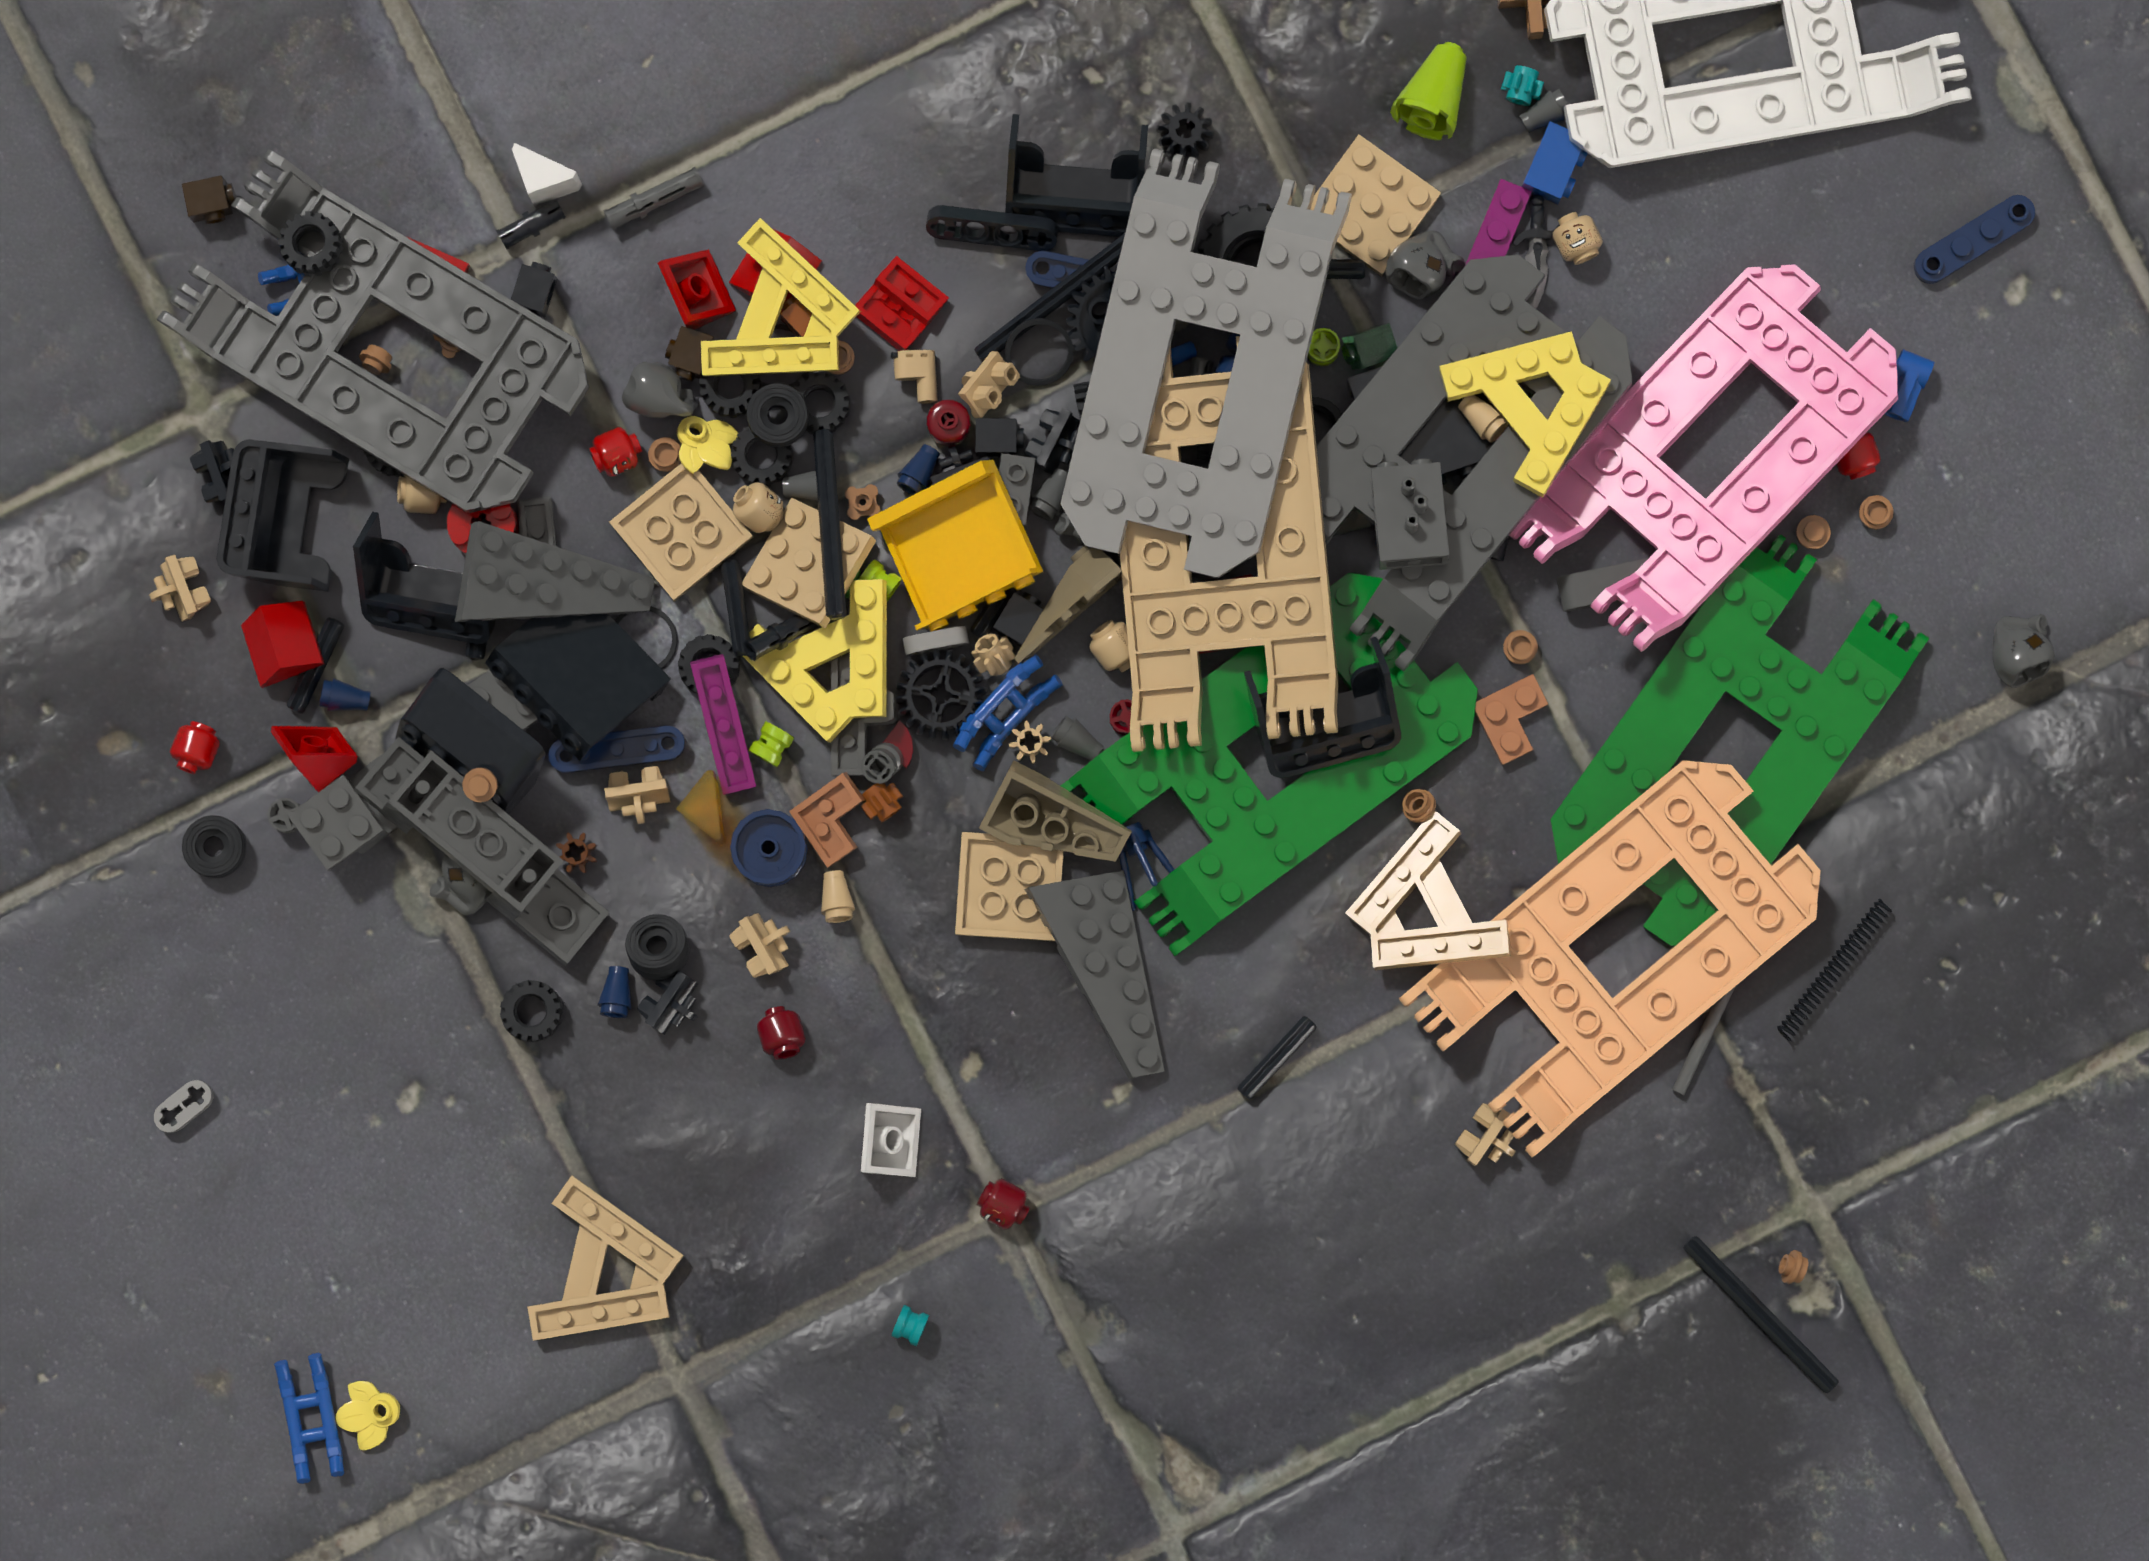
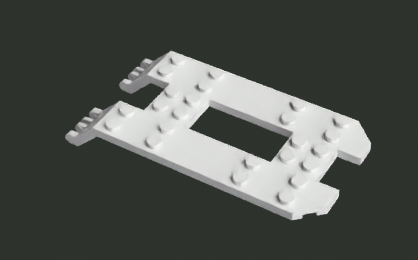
[1544,0,1972,168]

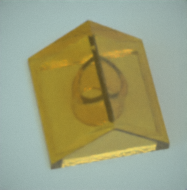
[676,770,725,844]

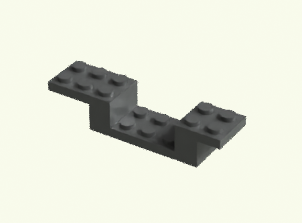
[288,670,538,871]
[354,736,610,966]

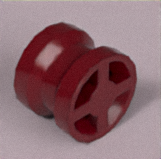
[1110,699,1132,736]

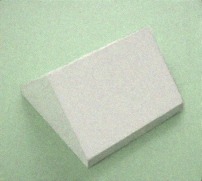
[512,143,582,206]
[861,1103,921,1177]

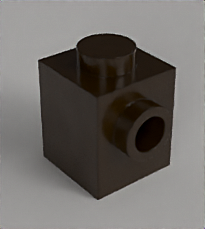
[182,175,236,224]
[665,326,715,382]

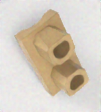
[958,351,1020,418]
[149,555,211,622]
[604,766,670,824]
[730,913,791,978]
[1454,1103,1516,1166]

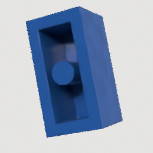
[1522,121,1588,205]

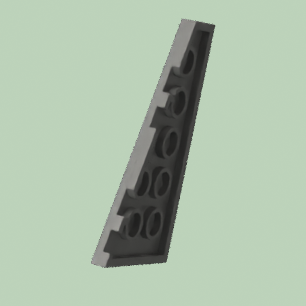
[455,521,655,622]
[1024,870,1165,1079]

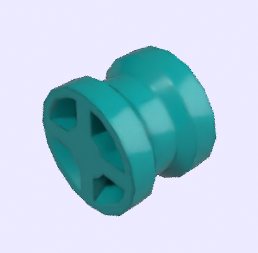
[891,1305,930,1347]

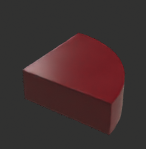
[883,721,913,769]

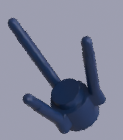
[1119,822,1175,911]

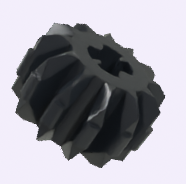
[1156,102,1214,161]

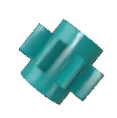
[1501,65,1544,106]

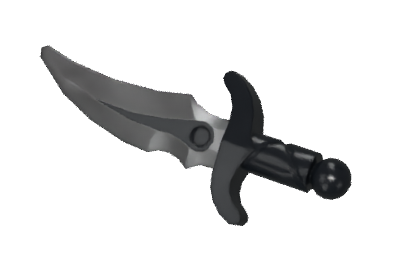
[1513,194,1560,309]

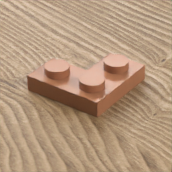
[1475,674,1548,766]
[789,772,865,868]

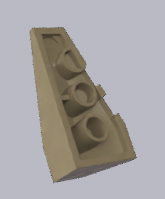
[1014,546,1122,665]
[979,760,1132,862]

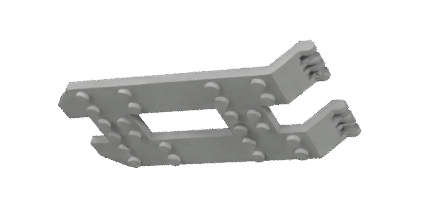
[1060,149,1352,578]

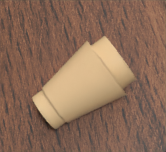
[1458,395,1509,442]
[821,870,855,923]

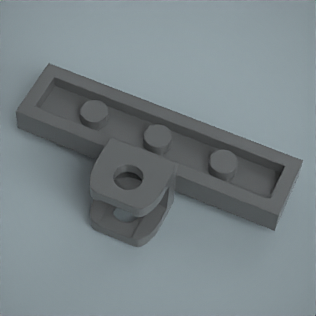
[831,652,899,777]

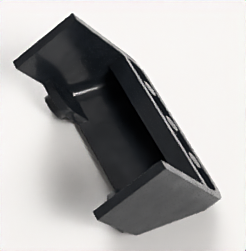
[1005,114,1148,237]
[353,512,496,644]
[1244,636,1401,778]

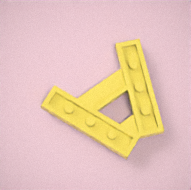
[701,218,861,376]
[1439,331,1611,498]
[743,579,887,743]

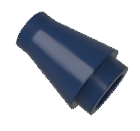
[896,444,940,495]
[319,678,371,712]
[598,966,632,1018]

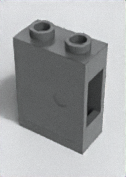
[1371,459,1449,570]

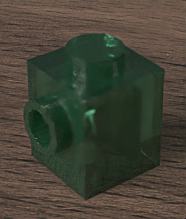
[1342,323,1397,370]

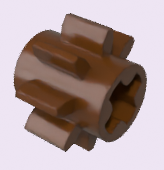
[556,832,597,873]

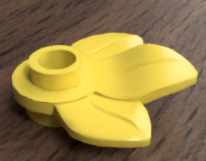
[677,416,739,474]
[335,1381,400,1450]

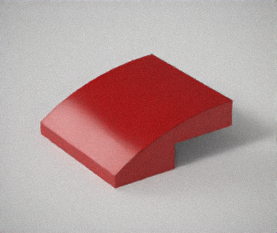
[855,256,949,351]

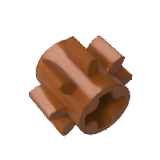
[861,783,903,823]

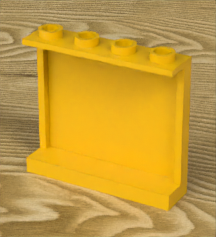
[867,460,1043,632]

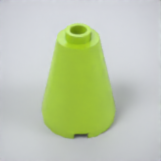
[1390,42,1467,140]

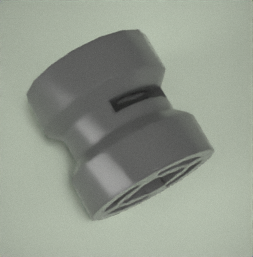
[861,742,903,784]

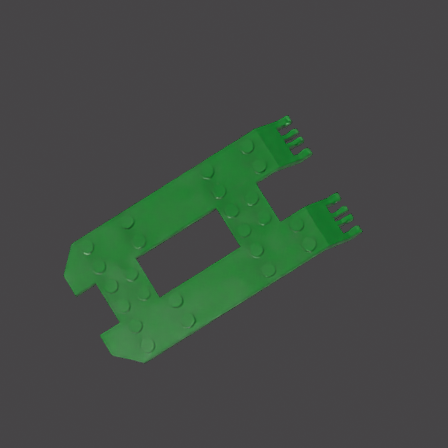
[1550,534,1929,946]
[1061,573,1478,957]

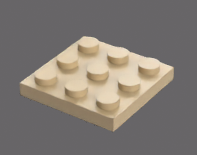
[1310,134,1441,277]
[609,463,753,602]
[742,498,876,628]
[955,832,1064,941]

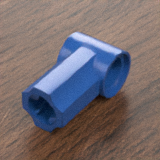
[1885,349,1935,422]

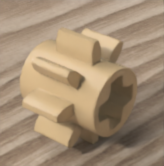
[971,634,1015,676]
[1009,721,1051,764]

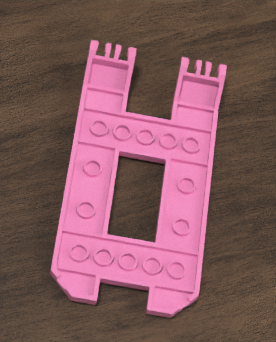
[1509,264,1898,652]

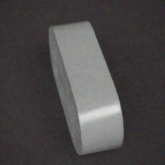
[903,626,969,656]
[154,1080,214,1133]

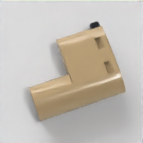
[891,350,938,404]

